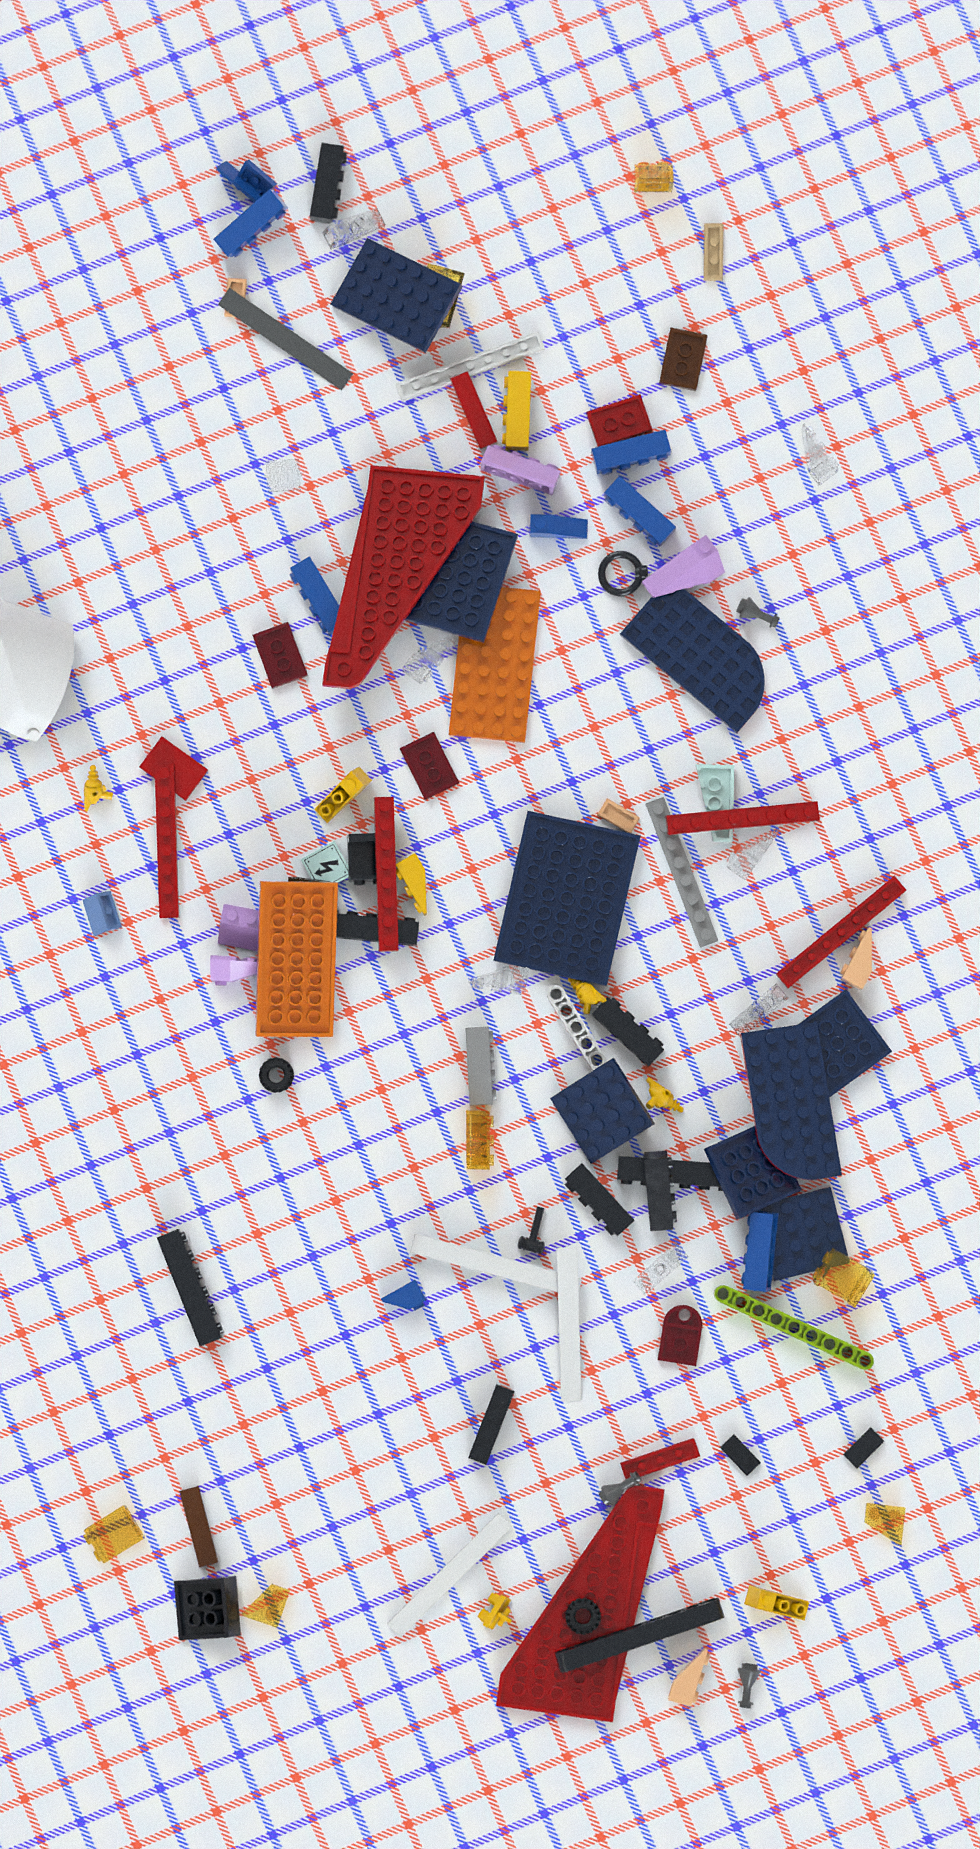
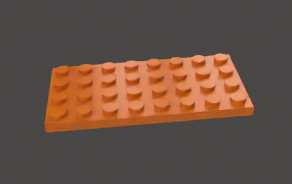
[449,587,541,743]
[255,881,338,1037]

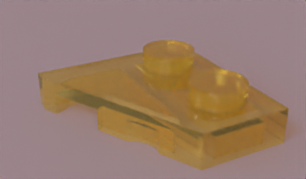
[864,1503,906,1545]
[242,1584,290,1628]

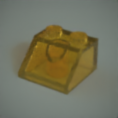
[634,162,674,192]

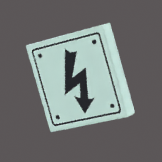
[301,841,348,883]

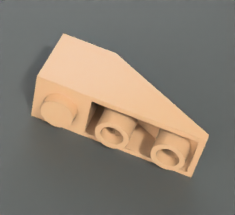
[840,927,872,990]
[668,1647,710,1707]

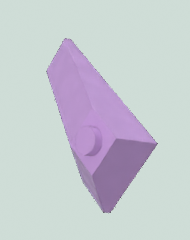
[642,535,725,598]
[210,955,257,986]

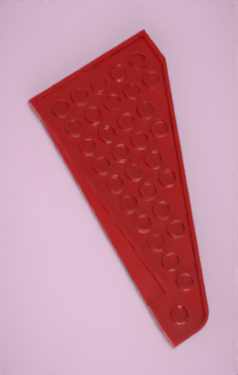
[322,465,485,689]
[496,1485,665,1723]

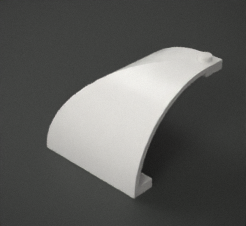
[0,599,74,742]

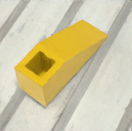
[314,767,372,823]
[396,853,427,916]
[744,1585,809,1620]

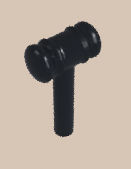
[517,1206,545,1254]

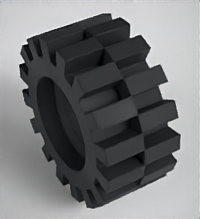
[259,1057,294,1093]
[565,1598,601,1635]

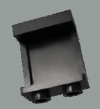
[347,833,376,885]

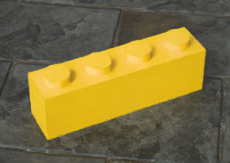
[502,371,531,451]

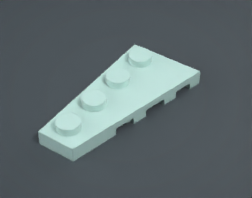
[696,764,734,843]

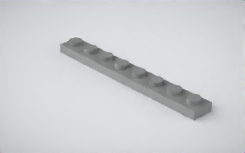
[646,797,719,948]

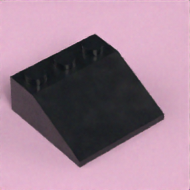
[174,1576,241,1640]

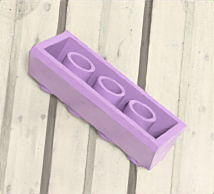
[481,444,561,496]
[218,904,259,951]

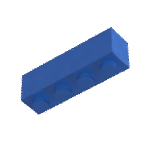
[213,189,288,257]
[591,430,671,476]
[604,476,676,547]
[289,556,339,636]
[741,1211,779,1292]

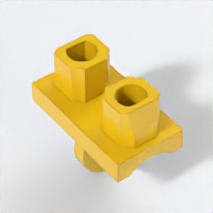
[477,1592,512,1630]

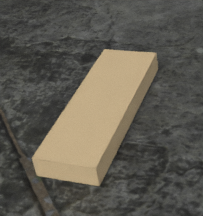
[704,223,723,281]

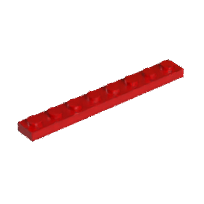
[154,763,179,919]
[374,797,399,952]
[665,801,820,835]
[776,875,907,989]

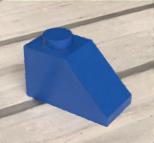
[381,1280,426,1311]

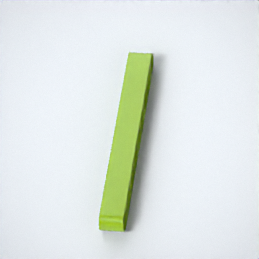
[714,1285,874,1370]

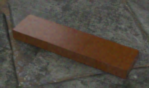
[179,1486,218,1568]

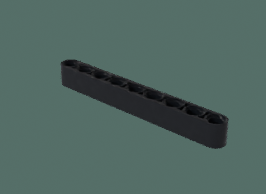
[554,1598,725,1673]

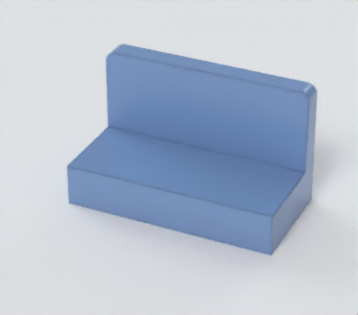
[83,891,122,936]

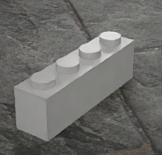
[465,1026,497,1106]

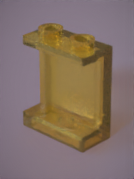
[812,1248,875,1308]
[83,1504,146,1563]

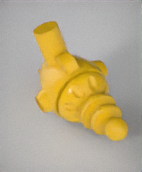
[84,765,113,811]
[568,978,607,1014]
[645,1077,684,1113]

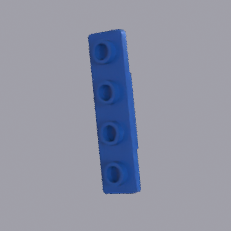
[216,159,277,203]

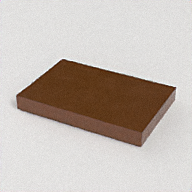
[659,327,708,391]

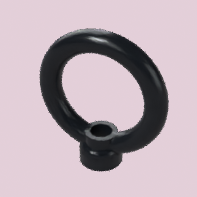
[598,551,648,596]

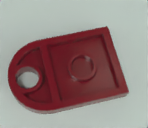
[657,1305,702,1366]

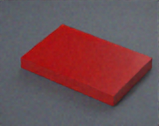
[586,394,653,447]
[139,736,209,801]

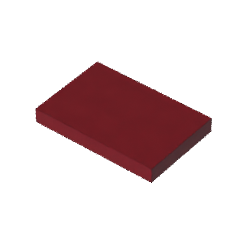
[252,622,308,689]
[399,732,460,800]

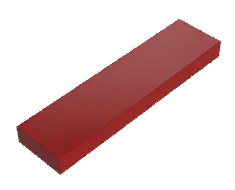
[450,371,498,449]
[620,1438,700,1480]

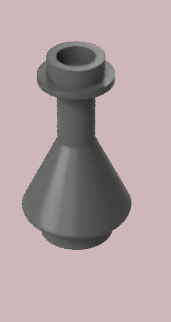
[736,597,780,628]
[599,1471,642,1506]
[737,1663,761,1708]

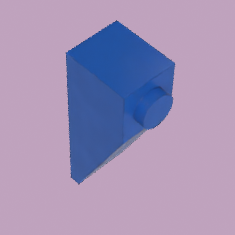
[530,514,588,539]

